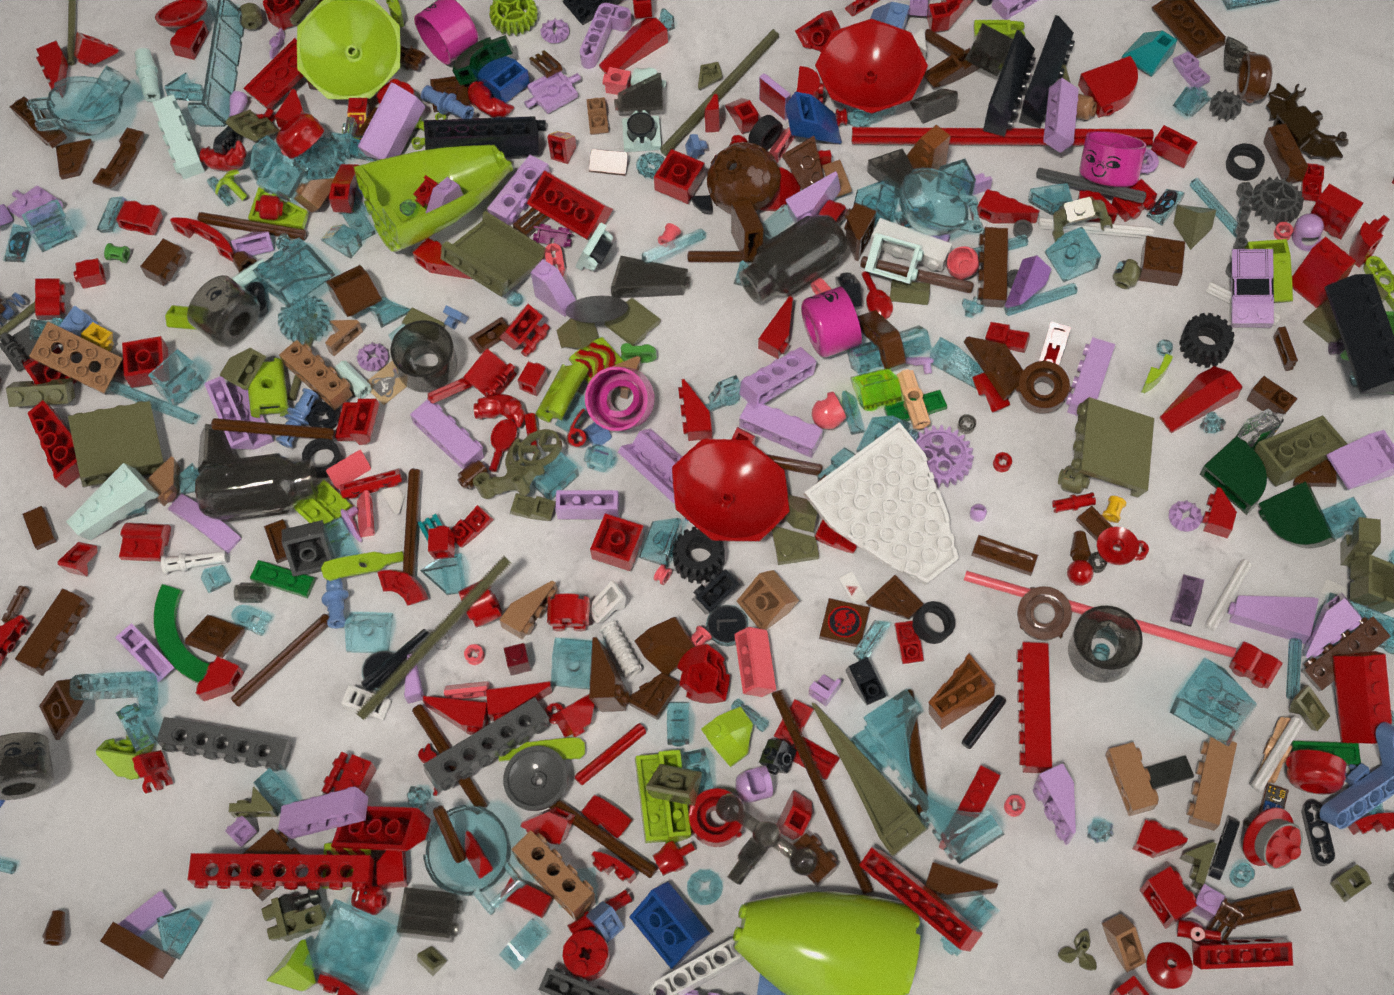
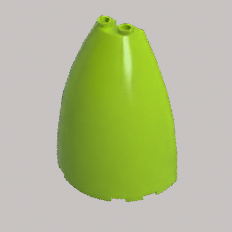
[354,145,513,252]
[733,891,920,995]

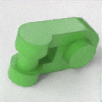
[621,343,657,363]

